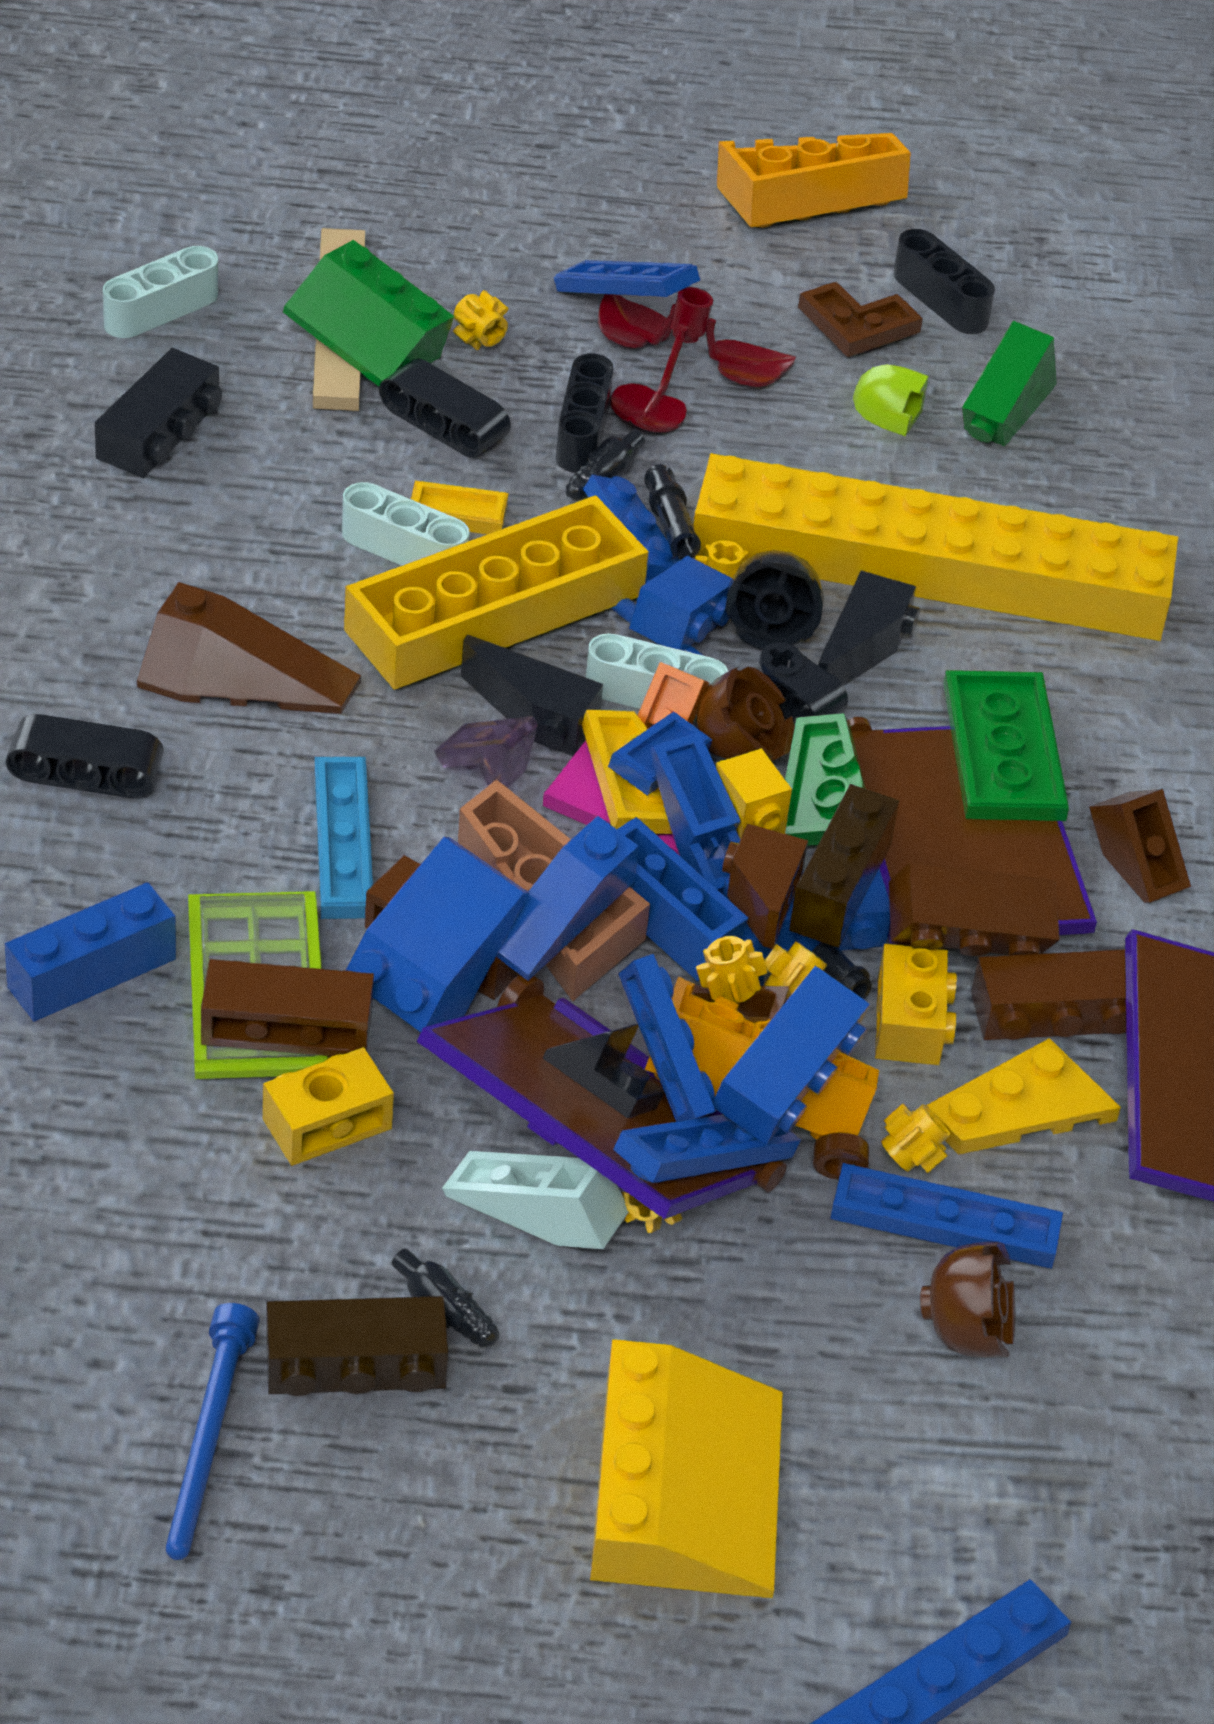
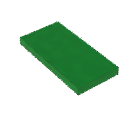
[943,670,1069,821]

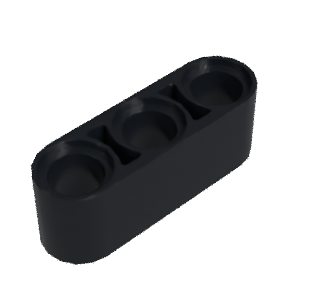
[893,229,995,334]
[556,353,614,473]
[379,358,511,458]
[5,714,164,799]

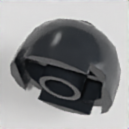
[725,550,824,649]

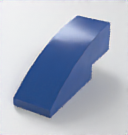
[650,732,741,894]

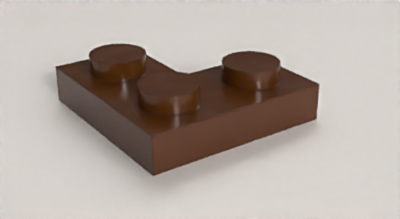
[798,281,923,357]

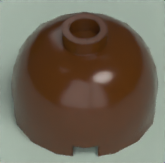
[697,666,795,762]
[920,1242,1016,1358]

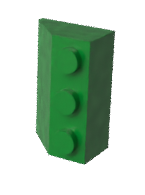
[283,240,454,386]

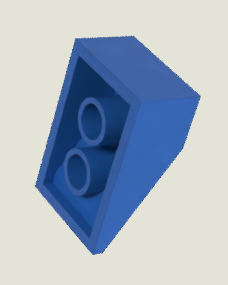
[346,837,529,1032]

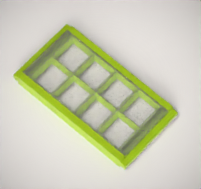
[188,891,327,1079]

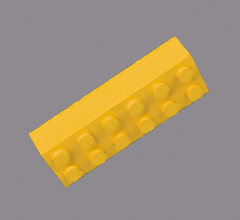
[344,495,649,690]

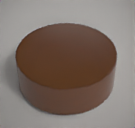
[813,1132,869,1180]

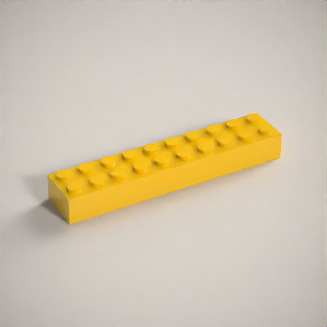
[693,453,1178,641]

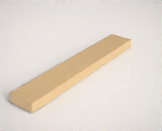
[313,228,365,411]

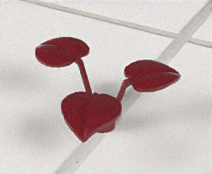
[598,287,796,433]

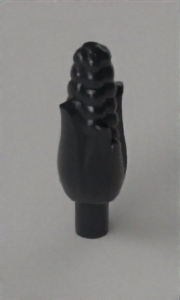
[565,430,645,500]
[392,1248,499,1347]

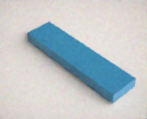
[314,757,373,919]

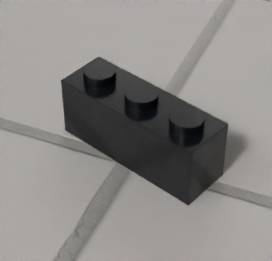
[95,347,222,479]

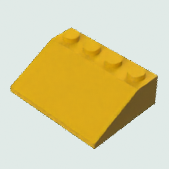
[590,1339,783,1599]

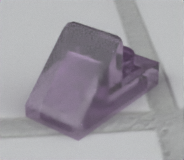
[434,716,538,788]

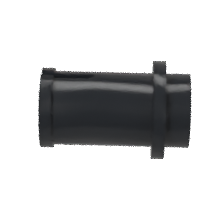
[812,942,872,999]

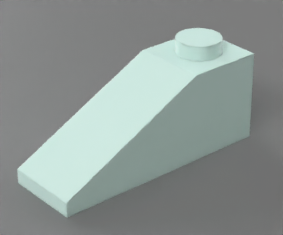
[442,1151,628,1249]

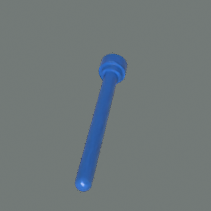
[166,1303,260,1560]

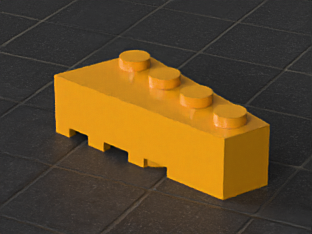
[717,133,911,228]
[645,976,879,1140]

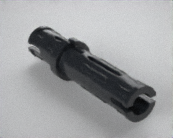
[644,464,701,559]

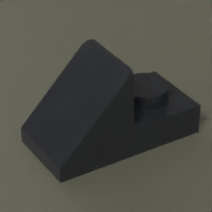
[543,1024,665,1119]

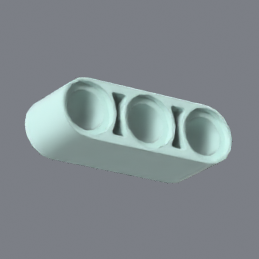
[103,246,218,338]
[342,482,469,566]
[586,633,728,723]

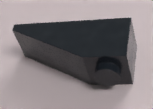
[818,570,920,686]
[461,634,603,756]

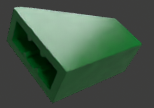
[962,320,1057,447]

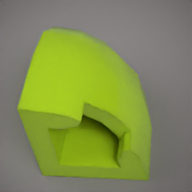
[853,364,929,436]

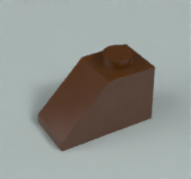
[1089,789,1191,903]
[722,823,808,949]

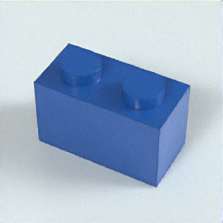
[629,556,732,651]

